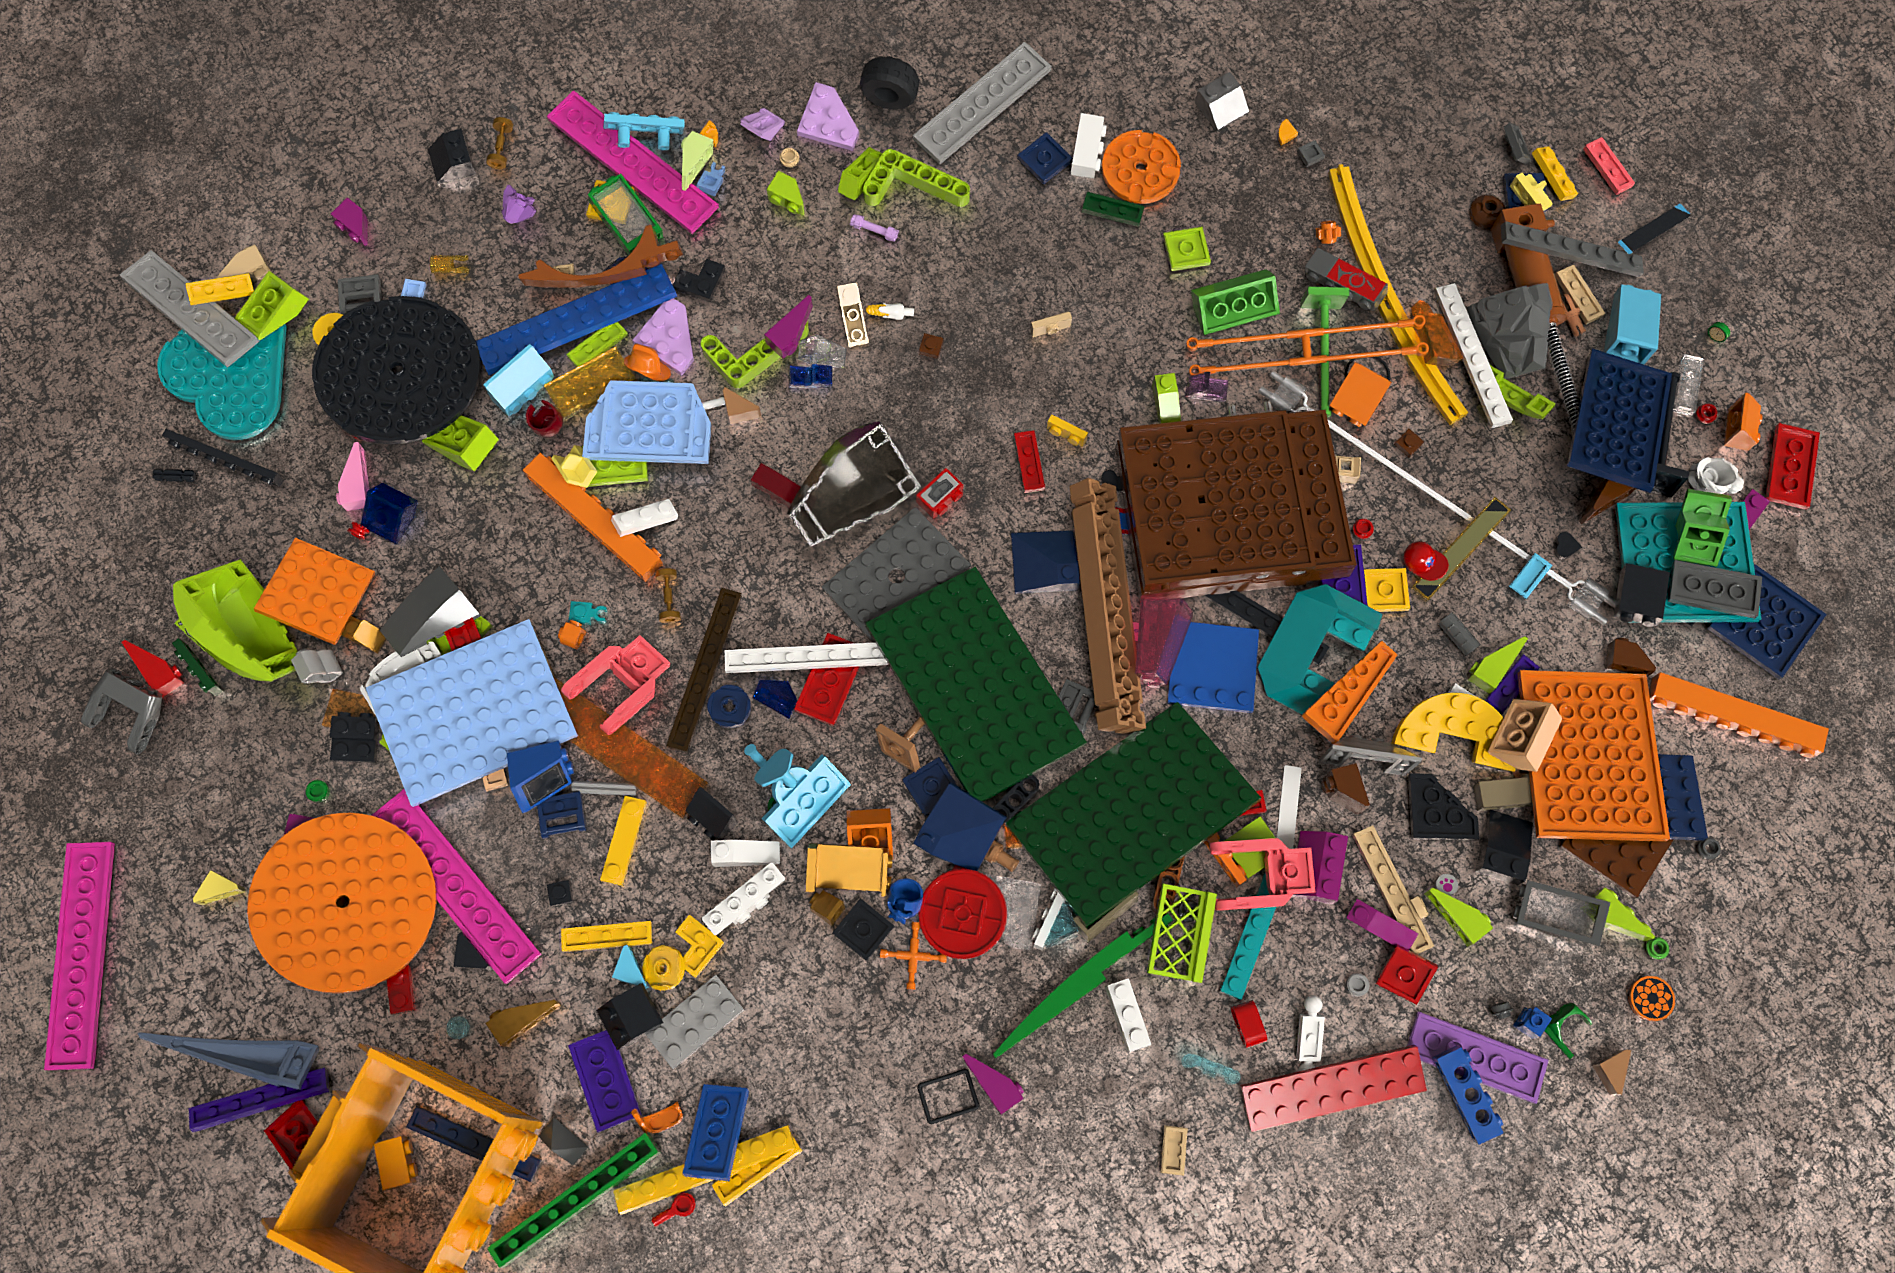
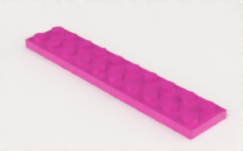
[546,90,719,234]
[371,789,542,984]
[44,842,115,1071]

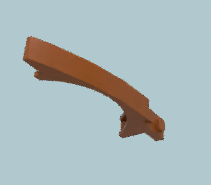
[518,225,683,288]

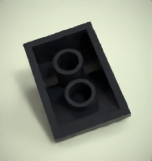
[1475,810,1533,885]

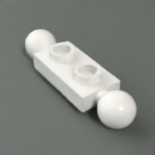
[1296,995,1325,1072]

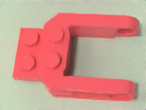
[561,635,670,735]
[1209,838,1316,911]

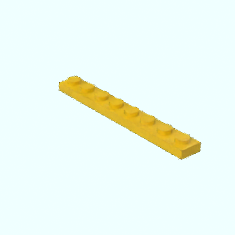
[613,1125,796,1215]

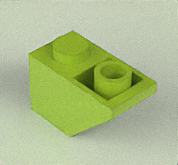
[767,171,805,216]

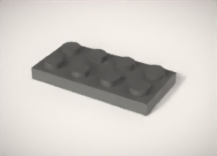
[1668,560,1762,619]

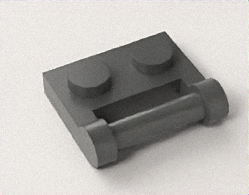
[338,274,382,315]
[1058,679,1095,734]

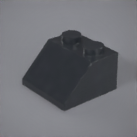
[428,128,476,185]
[685,786,738,841]
[596,983,663,1050]

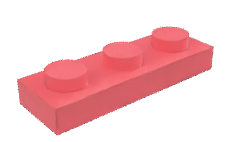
[1583,137,1635,195]

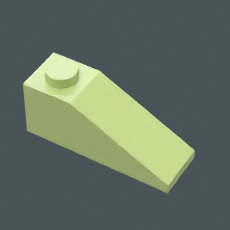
[681,131,713,191]

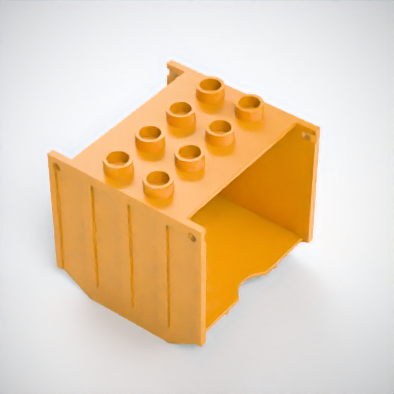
[260,1043,544,1273]

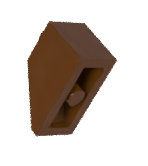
[1605,638,1656,677]

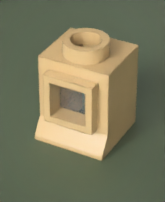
[1335,456,1361,484]

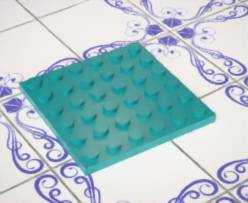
[1615,502,1761,623]

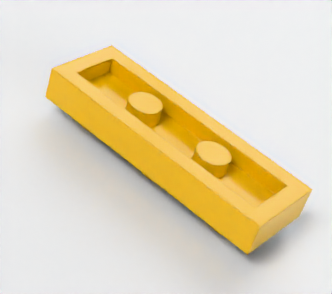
[1532,146,1578,201]
[185,273,254,305]

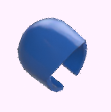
[887,878,923,924]

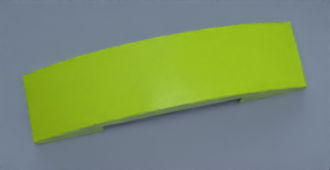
[1490,365,1556,419]

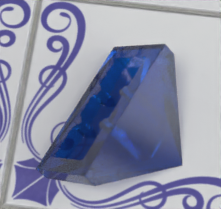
[752,680,798,719]

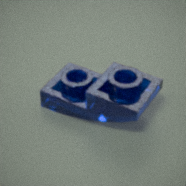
[789,364,832,388]

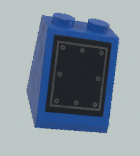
[507,741,574,813]

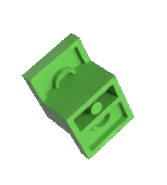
[1673,489,1732,567]

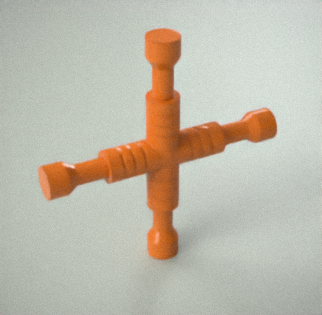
[880,922,947,990]

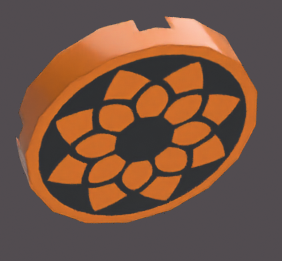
[1628,976,1675,1022]

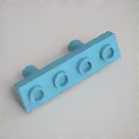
[603,112,684,151]

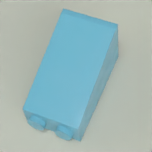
[1603,284,1661,364]

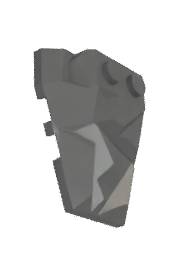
[1467,283,1553,380]

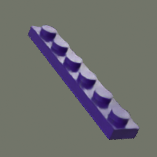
[189,1067,330,1132]

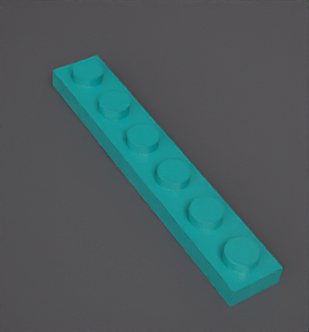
[1219,872,1276,1000]

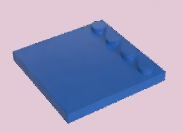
[1167,620,1259,713]

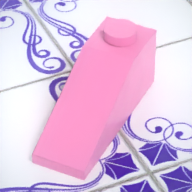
[336,442,372,511]

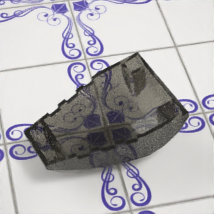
[787,421,921,547]

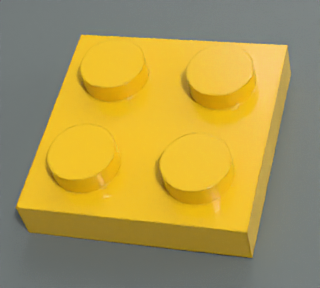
[1364,568,1410,612]

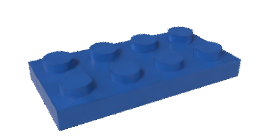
[682,1084,749,1181]

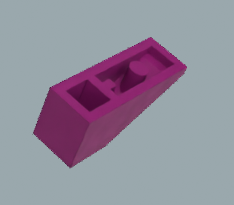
[764,295,813,359]
[1346,899,1419,950]
[962,1054,1024,1115]

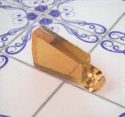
[1411,300,1463,366]

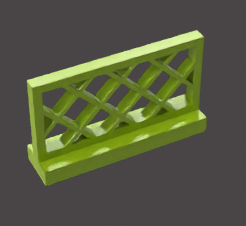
[1147,884,1217,983]

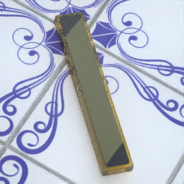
[1411,497,1511,602]

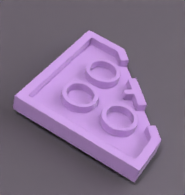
[797,82,859,151]
[632,298,694,376]

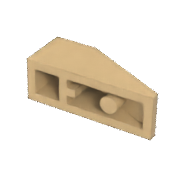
[215,245,271,283]

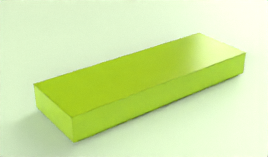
[566,322,628,371]

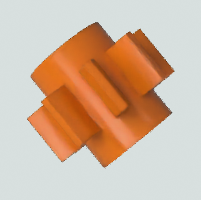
[1316,221,1341,244]

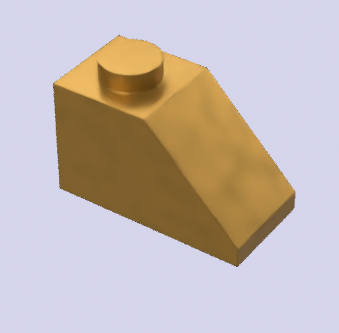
[809,890,845,926]

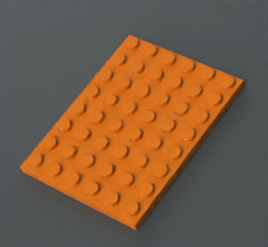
[1517,670,1670,841]

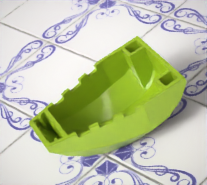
[173,559,298,681]

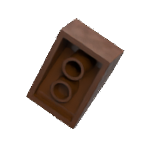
[1579,479,1636,525]

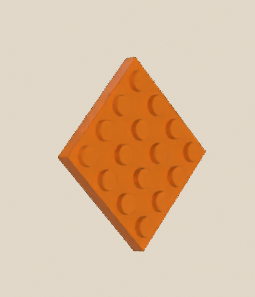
[254,538,375,645]

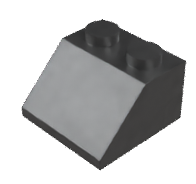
[1195,72,1249,131]

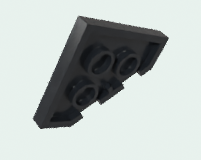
[1408,773,1479,841]

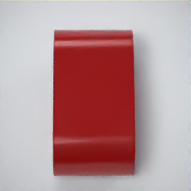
[1231,1000,1268,1048]

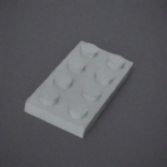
[646,975,744,1069]

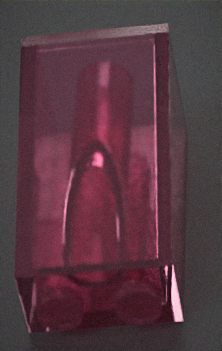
[1135,598,1193,688]

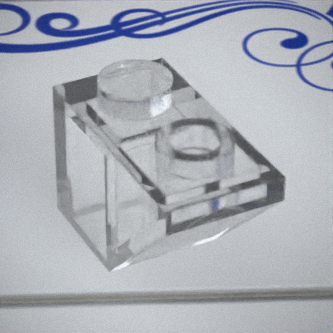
[798,334,846,368]

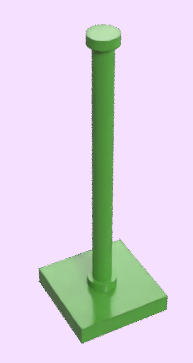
[1300,286,1349,417]

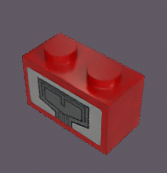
[916,468,963,519]

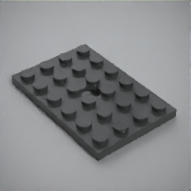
[822,507,972,643]

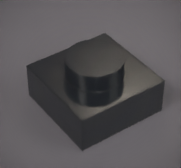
[547,880,574,907]

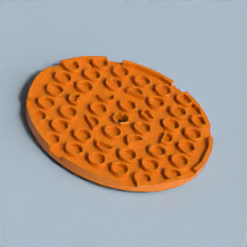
[247,813,437,994]

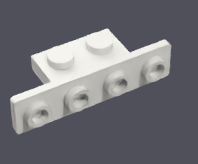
[702,862,785,935]

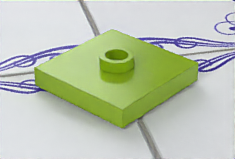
[1163,227,1211,271]

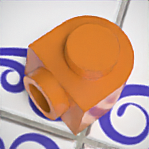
[558,620,587,650]

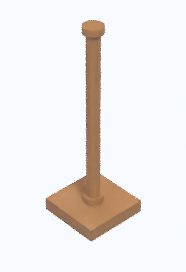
[875,717,924,773]

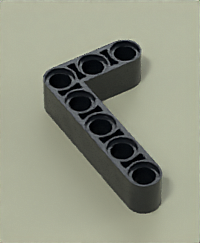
[993,775,1040,829]

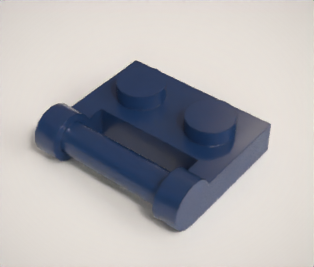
[537,791,587,839]

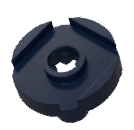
[707,685,751,728]

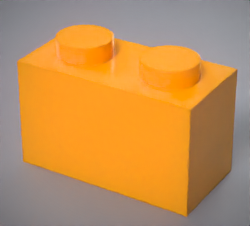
[374,1136,418,1190]

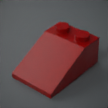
[264,1100,320,1169]

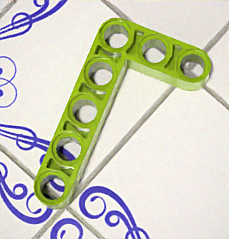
[863,149,970,207]
[701,321,809,388]

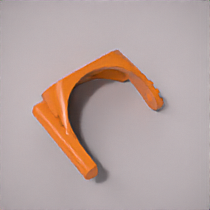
[631,1101,683,1134]

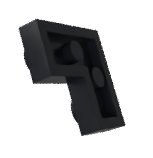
[673,259,726,302]

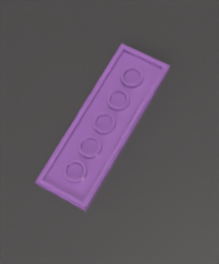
[1407,1011,1549,1104]

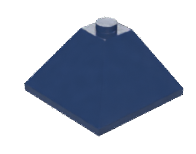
[1011,530,1080,594]
[913,783,1007,871]

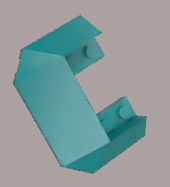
[1257,584,1383,715]

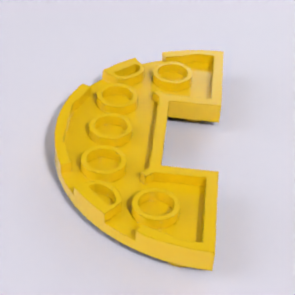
[1391,693,1516,772]

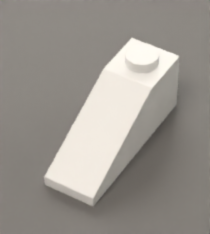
[711,840,780,867]

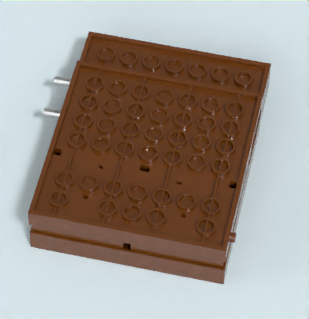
[1115,401,1357,603]

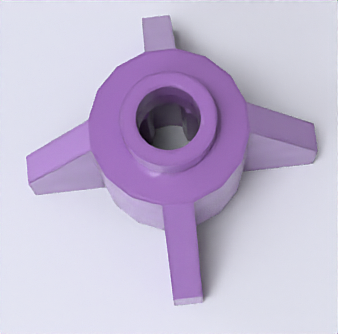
[501,185,536,224]

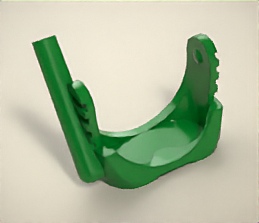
[1544,1003,1593,1059]

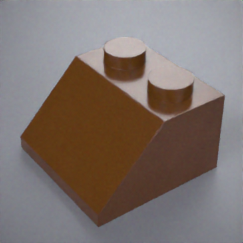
[1321,763,1370,815]

